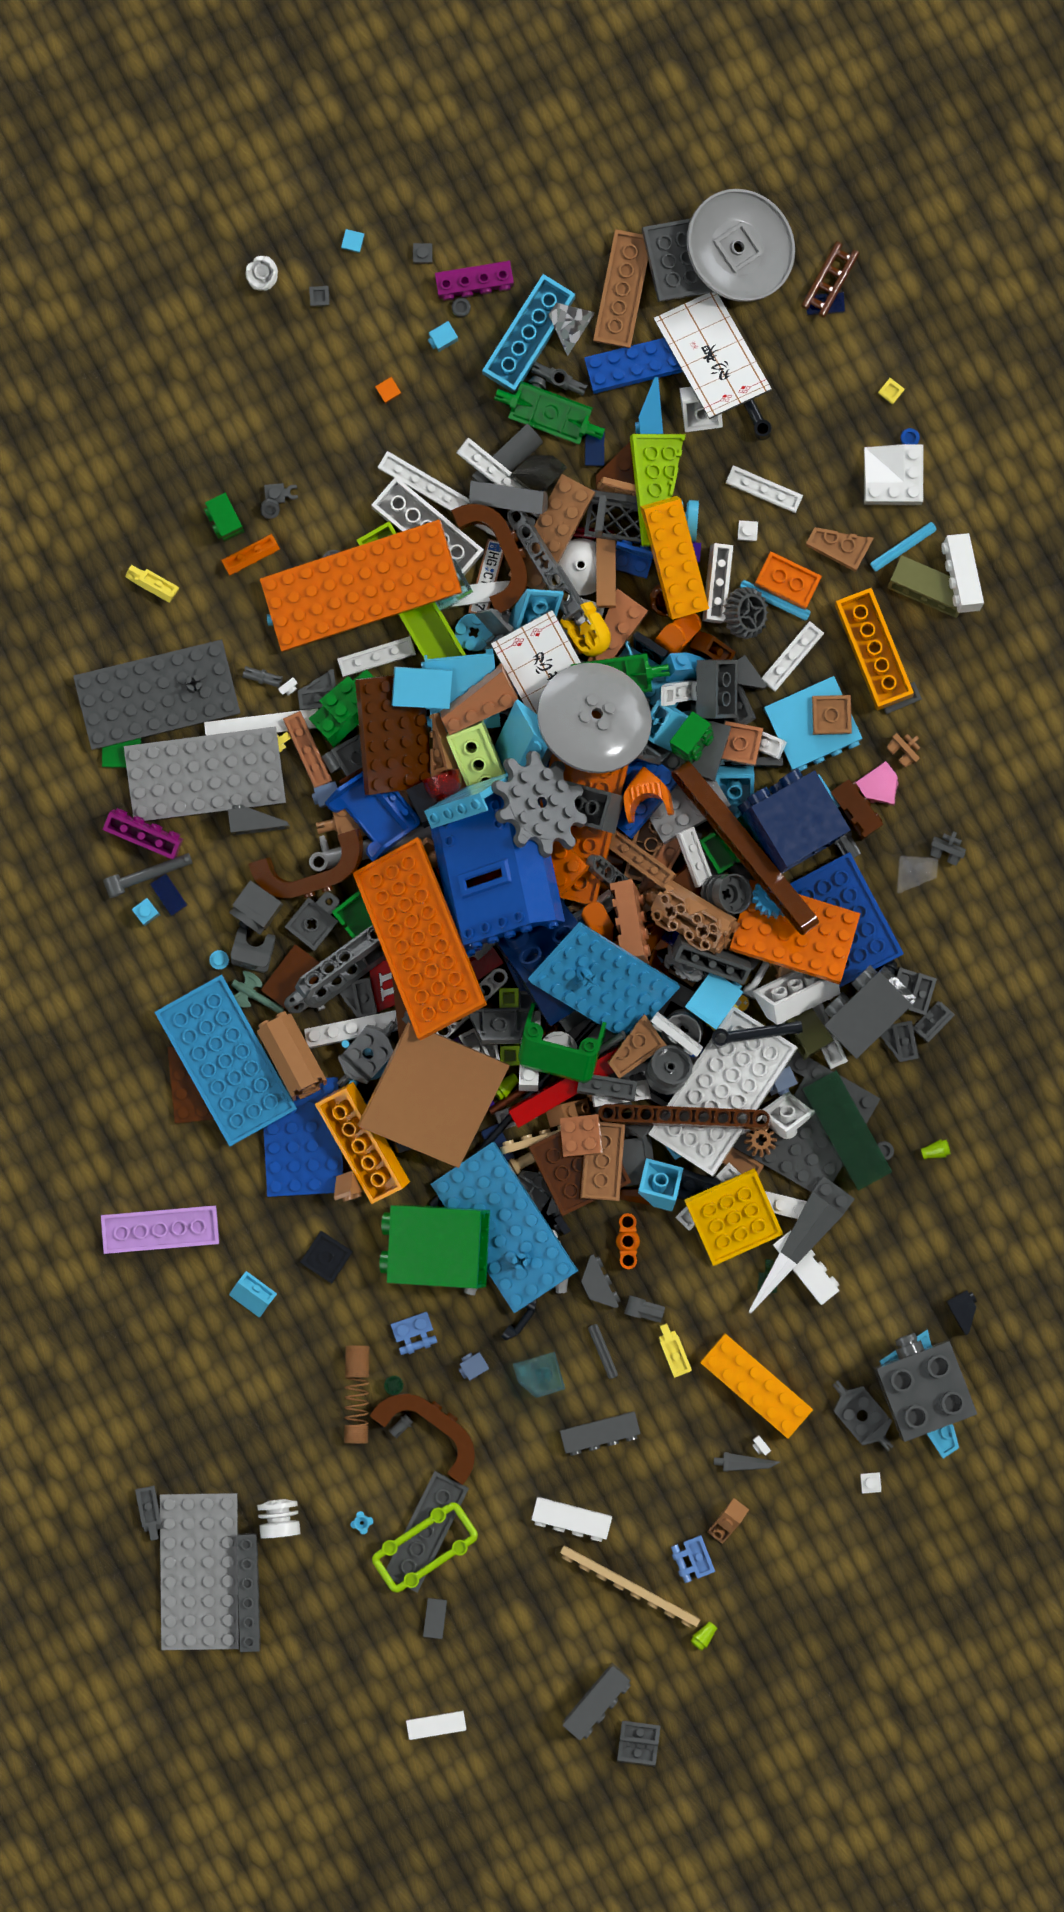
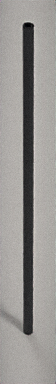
[429,1020,598,1206]

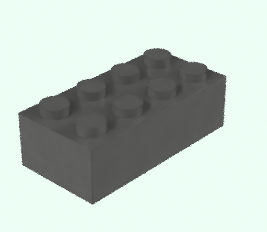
[562,1663,631,1740]

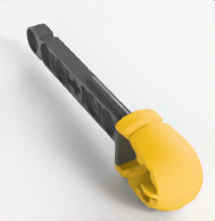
[507,510,611,657]

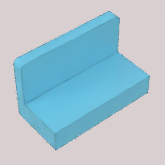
[229,1271,277,1317]

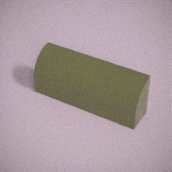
[887,555,959,618]
[782,1008,834,1060]

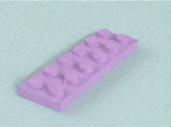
[101,1206,219,1254]

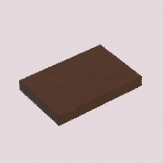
[261,944,320,1010]

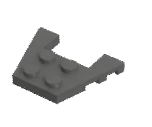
[468,991,534,1044]

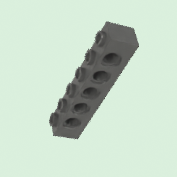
[237,1533,261,1652]

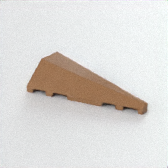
[429,713,467,802]

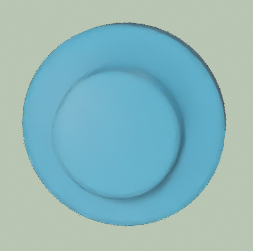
[210,950,229,970]

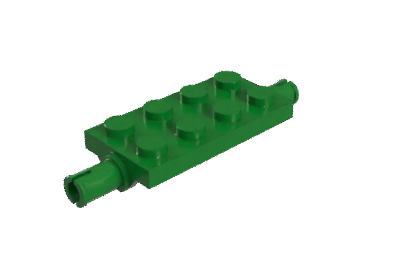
[494,381,605,445]
[571,653,670,693]

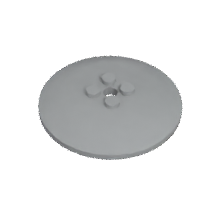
[687,189,795,302]
[537,663,652,773]

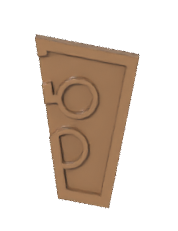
[805,527,874,572]
[608,1014,666,1079]

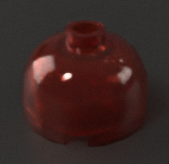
[422,768,462,800]

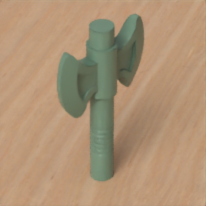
[231,971,284,1013]

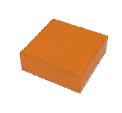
[375,377,401,404]

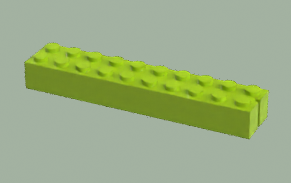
[356,521,466,661]

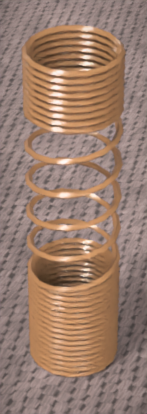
[344,1346,370,1443]

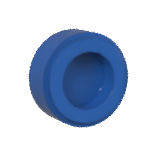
[900,428,920,445]

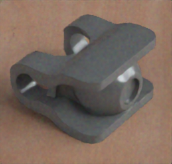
[231,926,275,973]

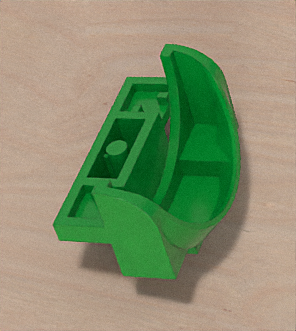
[308,669,375,748]

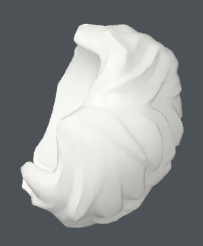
[246,256,278,291]

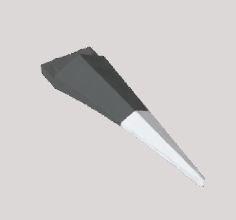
[749,1176,855,1313]

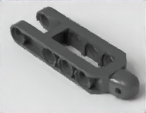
[284,925,386,1013]

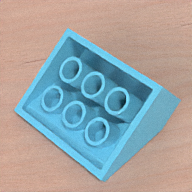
[494,699,553,773]

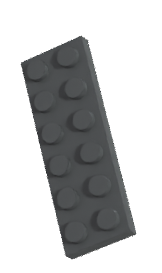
[386,1471,469,1593]

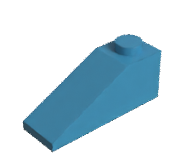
[635,377,663,434]
[661,652,710,682]

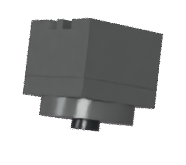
[229,880,283,935]

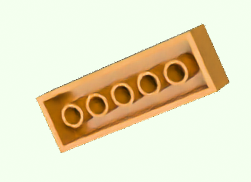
[640,496,709,620]
[835,587,914,711]
[315,1082,410,1204]
[700,1333,813,1439]

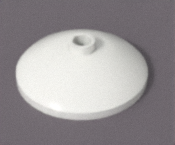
[554,538,596,596]

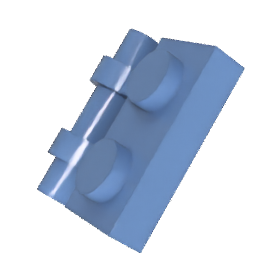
[391,1312,438,1355]
[671,1535,715,1583]

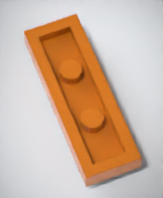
[221,534,280,576]

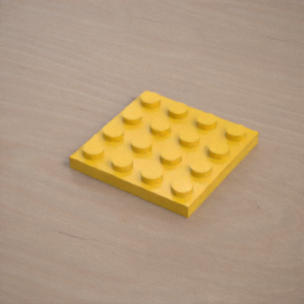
[684,1168,783,1266]

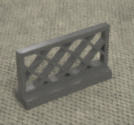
[584,489,642,544]

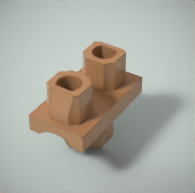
[886,733,920,768]

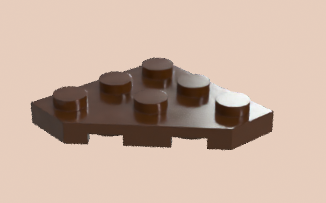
[596,442,635,490]

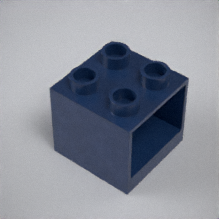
[737,768,851,873]
[497,898,578,1026]

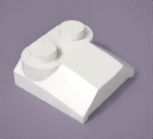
[762,1092,815,1139]

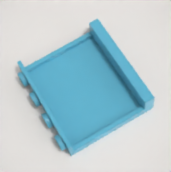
[421,649,501,732]
[763,676,863,772]
[424,773,508,829]

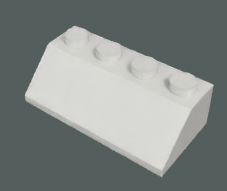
[753,971,840,1025]

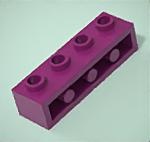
[435,261,514,301]
[102,808,184,859]

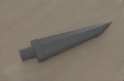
[713,1452,780,1472]

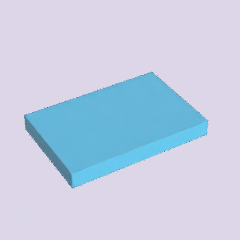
[392,667,452,709]

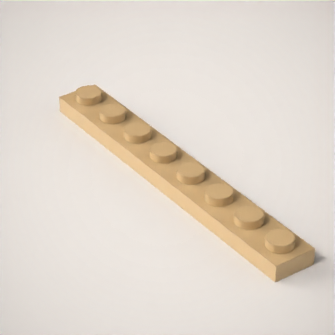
[560,1545,700,1628]

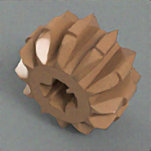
[744,1128,777,1157]

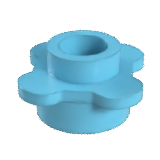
[351,1511,373,1534]

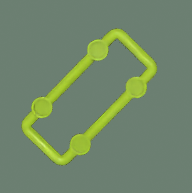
[372,1503,478,1593]

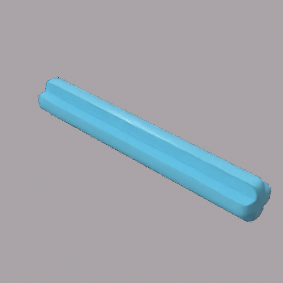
[870,522,937,571]
[739,580,811,620]

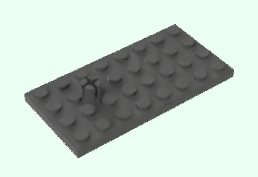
[73,639,241,750]

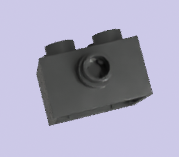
[874,1333,977,1442]

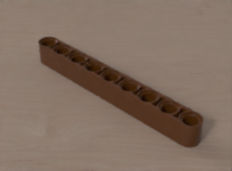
[599,1104,772,1130]

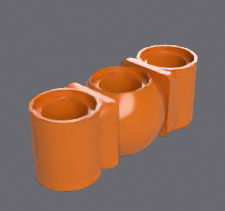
[616,1213,640,1269]

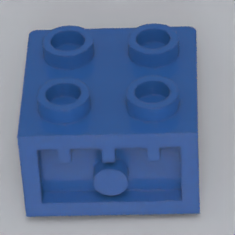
[616,540,653,579]

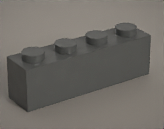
[671,934,752,985]
[560,1411,641,1456]

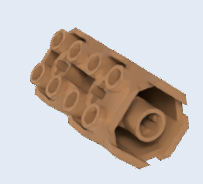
[650,880,740,954]
[257,1011,327,1101]

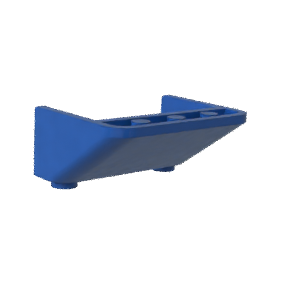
[325,772,420,862]

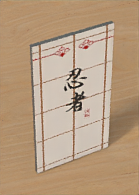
[654,292,772,419]
[491,610,581,714]

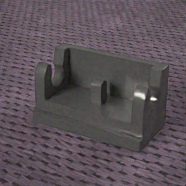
[913,1001,955,1043]

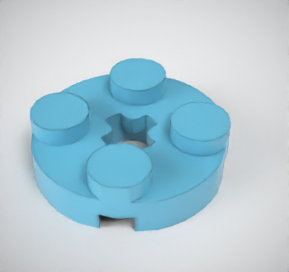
[455,614,493,652]

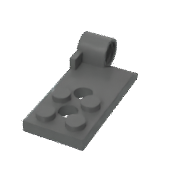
[322,733,362,776]

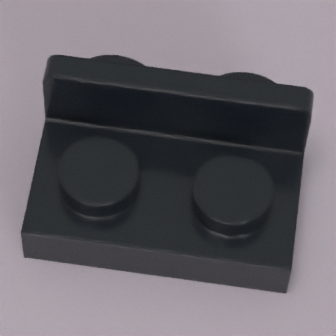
[677,1169,721,1200]

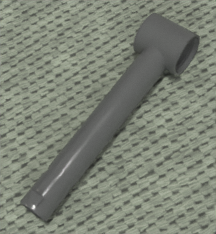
[103,853,193,898]

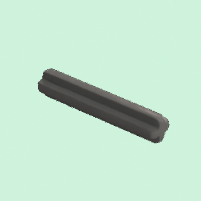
[588,1324,618,1379]

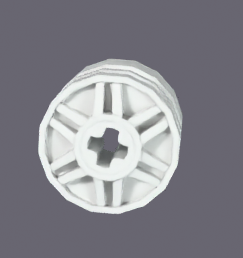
[257,1499,301,1538]

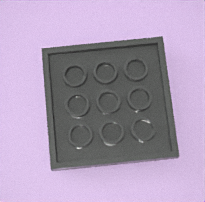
[642,218,714,302]

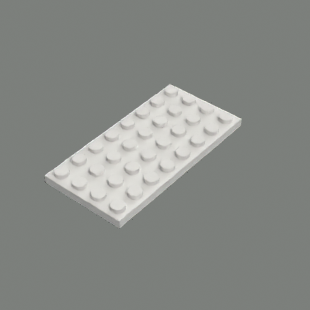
[649,1006,798,1176]

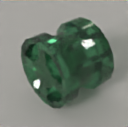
[384,1376,404,1395]

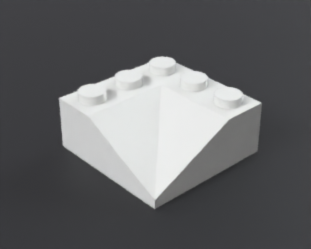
[864,444,923,505]

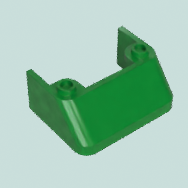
[518,1003,607,1083]

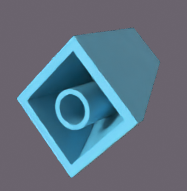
[685,973,743,1030]

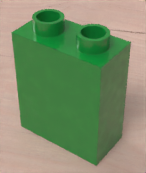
[379,1204,490,1289]

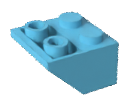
[648,700,688,752]

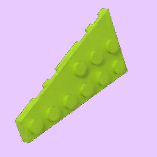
[630,434,686,547]

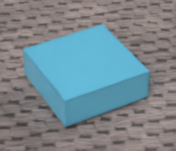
[341,229,364,253]

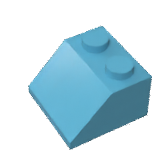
[638,1158,683,1211]

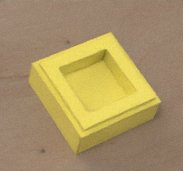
[878,378,905,405]

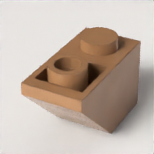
[546,1098,591,1128]
[334,1171,364,1202]
[707,1498,749,1544]

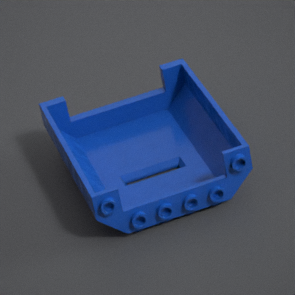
[430,793,565,957]

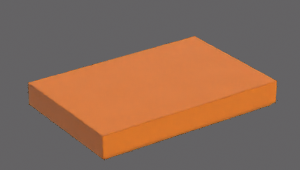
[754,551,822,610]

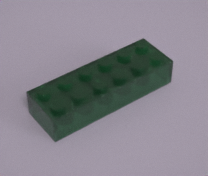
[801,1070,892,1191]

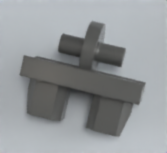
[930,831,966,866]

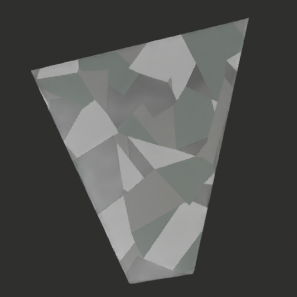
[549,303,595,356]

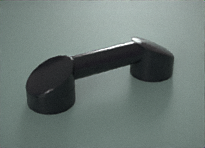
[501,1299,537,1341]

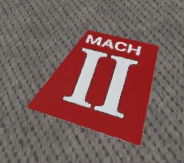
[370,960,395,1012]

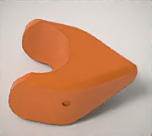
[655,613,701,655]
[624,767,674,824]
[581,902,614,942]

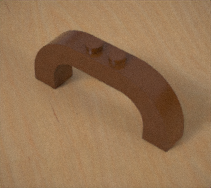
[451,504,528,615]
[248,829,364,898]
[370,1393,475,1485]

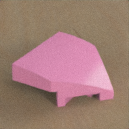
[856,761,899,806]

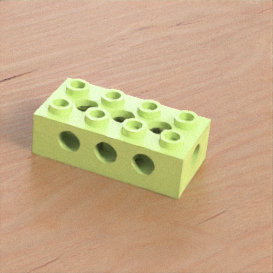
[446,720,506,786]

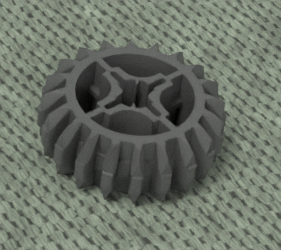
[722,587,769,639]

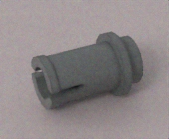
[389,1414,413,1439]

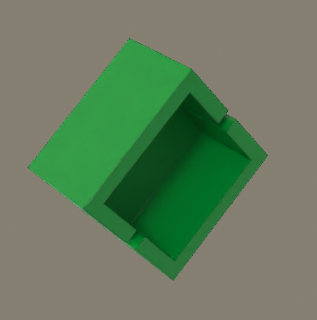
[204,492,245,542]
[670,711,714,764]
[700,832,740,874]
[332,891,373,938]

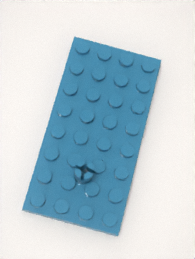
[528,922,680,1039]
[155,975,297,1146]
[431,1142,578,1313]

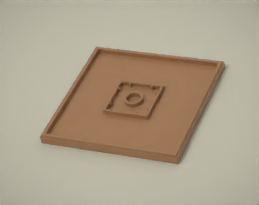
[357,1022,510,1168]

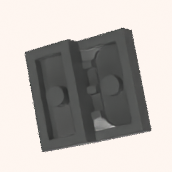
[895,967,937,1015]
[617,1721,661,1767]

